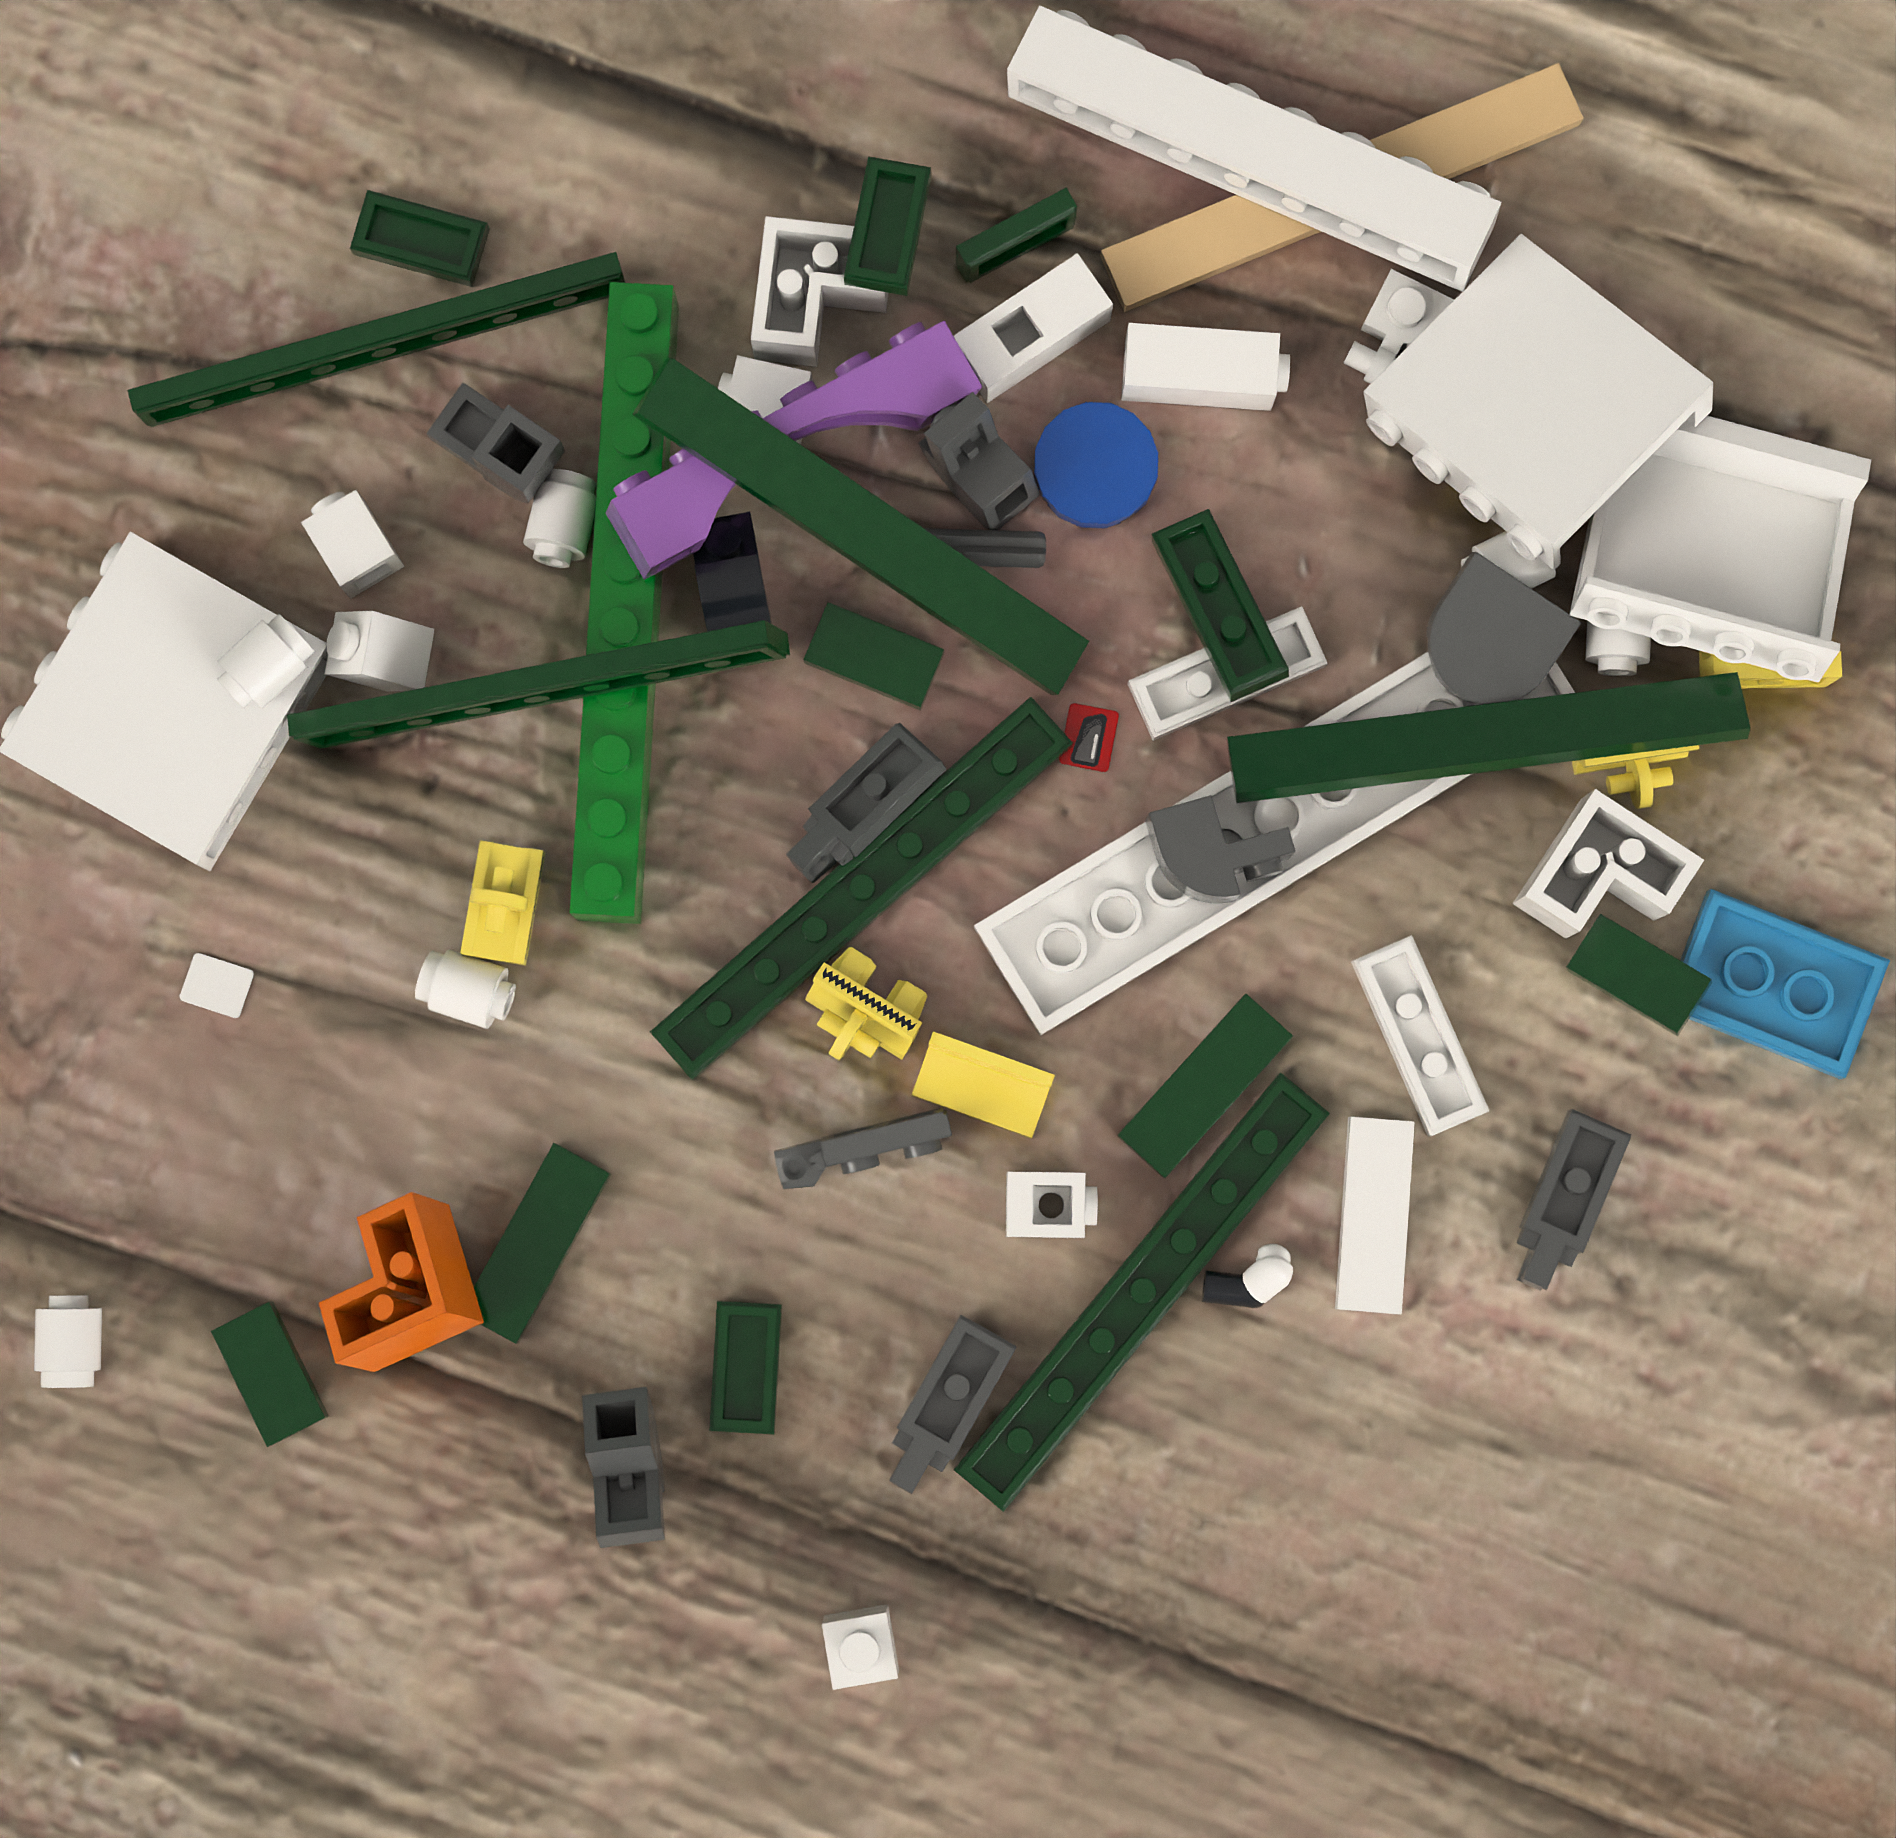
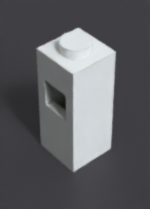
[954,253,1113,403]
[1121,323,1290,411]

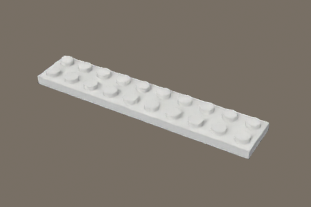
[974,652,1575,1036]

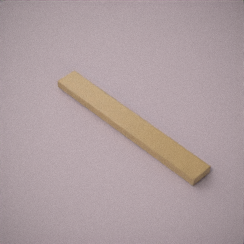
[1100,63,1584,312]

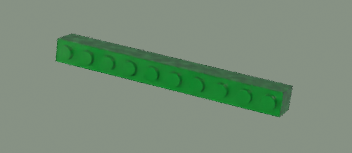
[570,282,679,924]

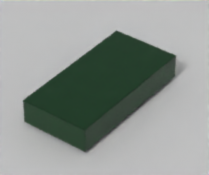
[844,156,932,296]
[956,187,1077,283]
[350,190,490,287]
[803,602,944,711]
[1566,914,1712,1037]
[211,1301,329,1447]
[709,1301,782,1435]

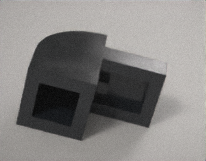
[693,511,772,631]

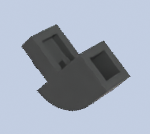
[426,383,565,504]
[919,392,1040,530]
[1145,795,1296,903]
[582,1387,665,1548]

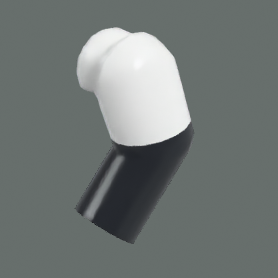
[1202,1244,1293,1308]

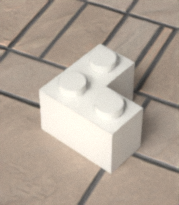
[751,216,888,367]
[1513,789,1704,939]

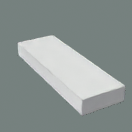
[1128,606,1328,741]
[1351,935,1489,1137]
[1335,1117,1415,1315]

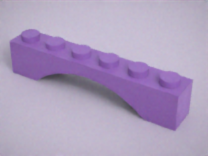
[606,321,982,580]

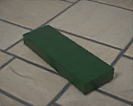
[1152,509,1289,702]
[1117,994,1293,1178]
[474,1143,611,1344]

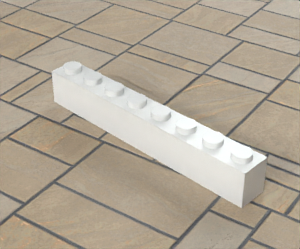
[1007,5,1502,292]

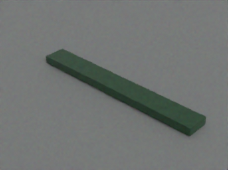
[127,252,626,427]
[632,357,1089,695]
[287,620,790,748]
[1227,672,1751,803]
[650,697,1073,1081]
[954,1072,1330,1512]

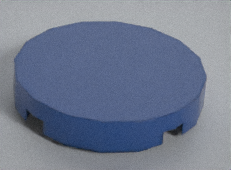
[1034,402,1159,529]

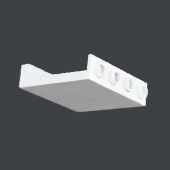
[1363,234,1713,570]
[1570,416,1871,682]
[0,532,328,871]

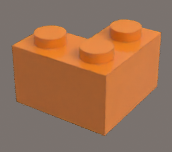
[319,1192,484,1372]

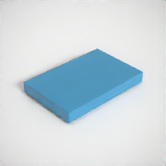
[1680,889,1890,1079]

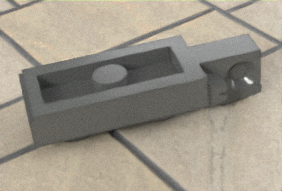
[786,722,946,883]
[774,1107,952,1189]
[1517,1109,1631,1291]
[889,1315,1017,1494]

